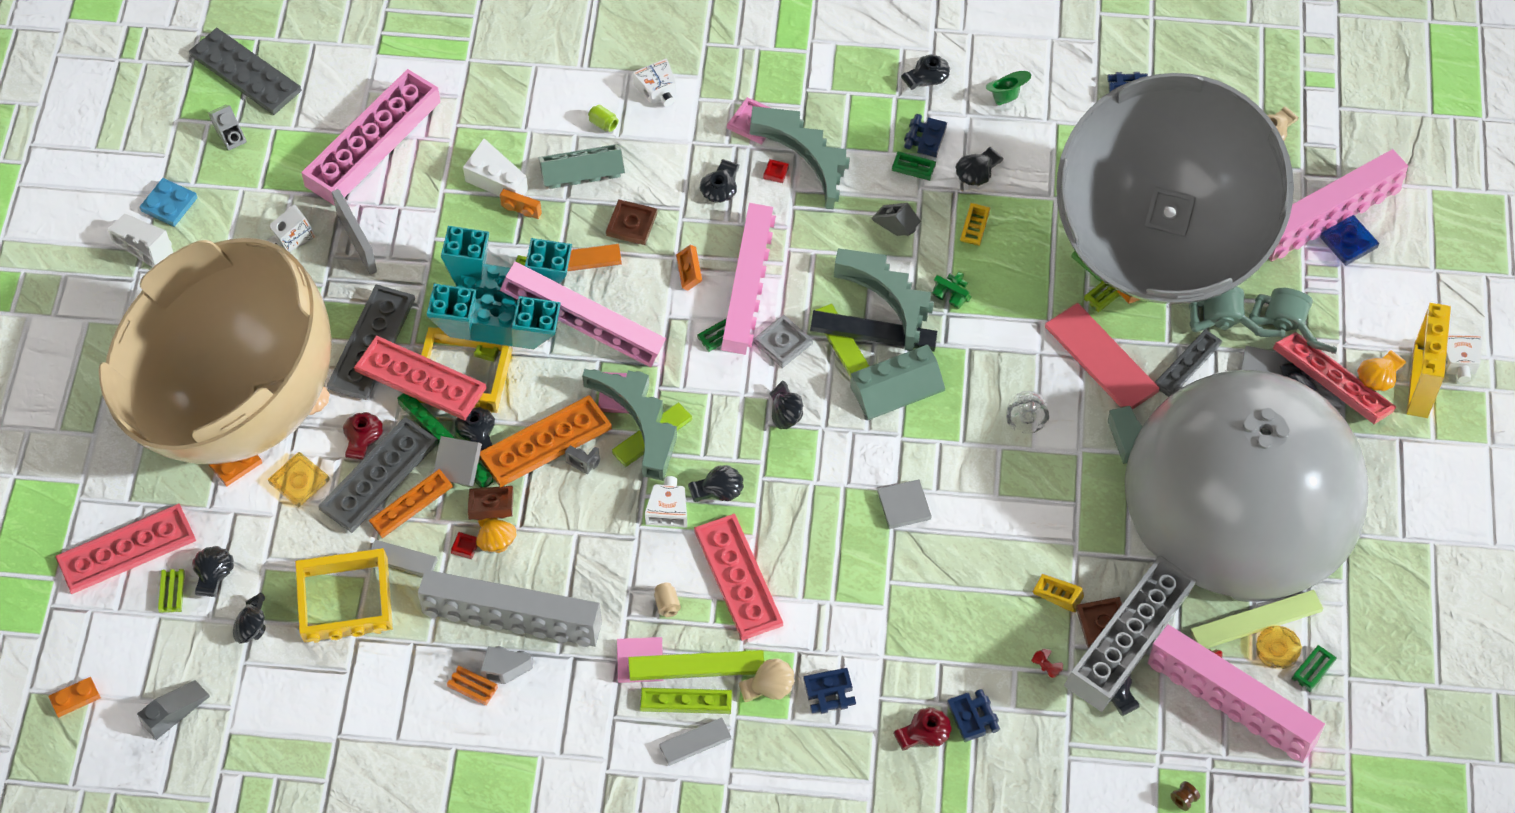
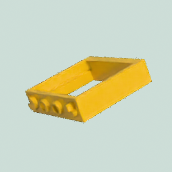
[1407,302,1451,418]
[417,327,513,413]
[295,548,393,643]

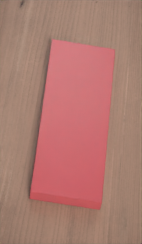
[1045,303,1160,410]
[1273,332,1396,424]
[354,335,487,420]
[55,504,196,594]
[694,513,783,641]

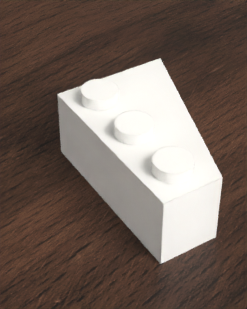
[463,139,528,197]
[107,213,173,268]

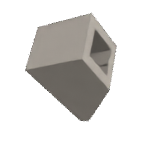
[208,104,247,150]
[481,646,533,684]

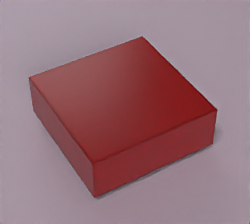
[763,159,789,183]
[451,532,477,559]

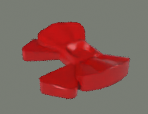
[1031,649,1063,678]

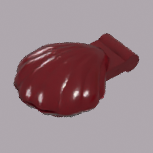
[342,412,383,460]
[893,707,952,751]

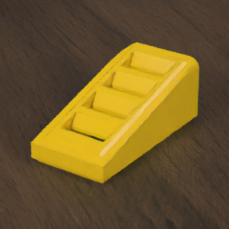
[960,203,990,246]
[1032,574,1084,613]

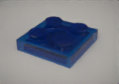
[1320,215,1379,266]

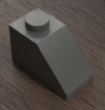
[871,203,921,236]

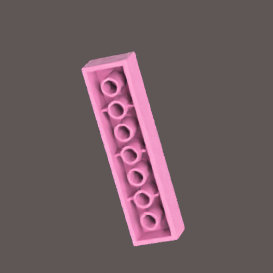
[301,69,440,206]
[1269,149,1408,262]
[1148,624,1325,763]

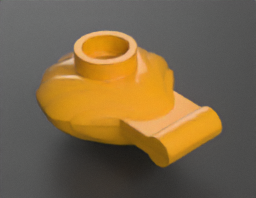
[1357,350,1406,391]
[476,518,516,553]

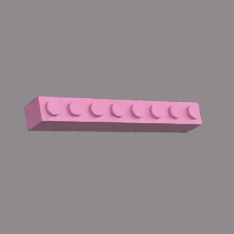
[721,203,776,355]
[500,262,666,367]

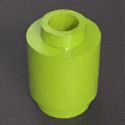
[588,104,619,132]

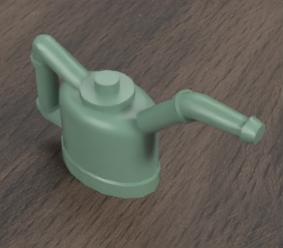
[1189,287,1285,338]
[1249,288,1337,354]

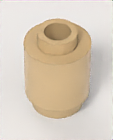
[654,582,681,617]

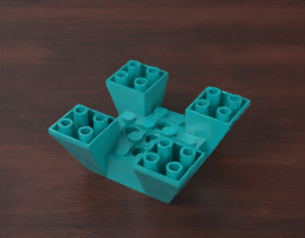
[427,226,572,350]

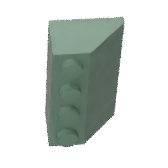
[538,144,625,189]
[850,345,945,420]

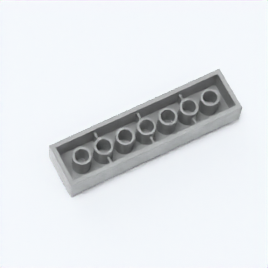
[1064,555,1197,712]
[418,570,602,647]

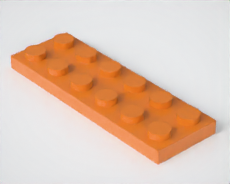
[479,395,612,488]

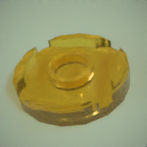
[1256,626,1302,669]

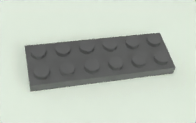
[189,27,302,115]
[327,284,415,400]
[318,417,438,533]

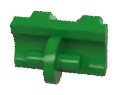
[932,271,972,309]

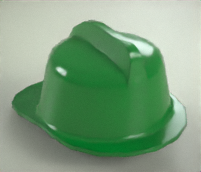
[986,71,1032,105]

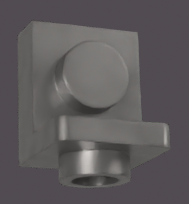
[565,445,600,474]

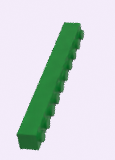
[397,393,493,488]

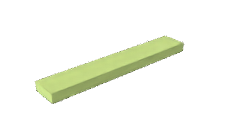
[1190,590,1323,649]

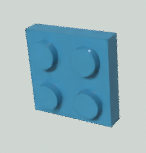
[139,178,198,227]

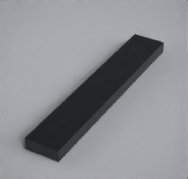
[810,310,938,352]

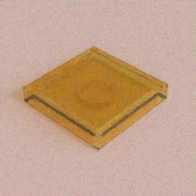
[268,452,330,508]

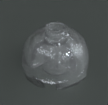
[1006,390,1050,434]

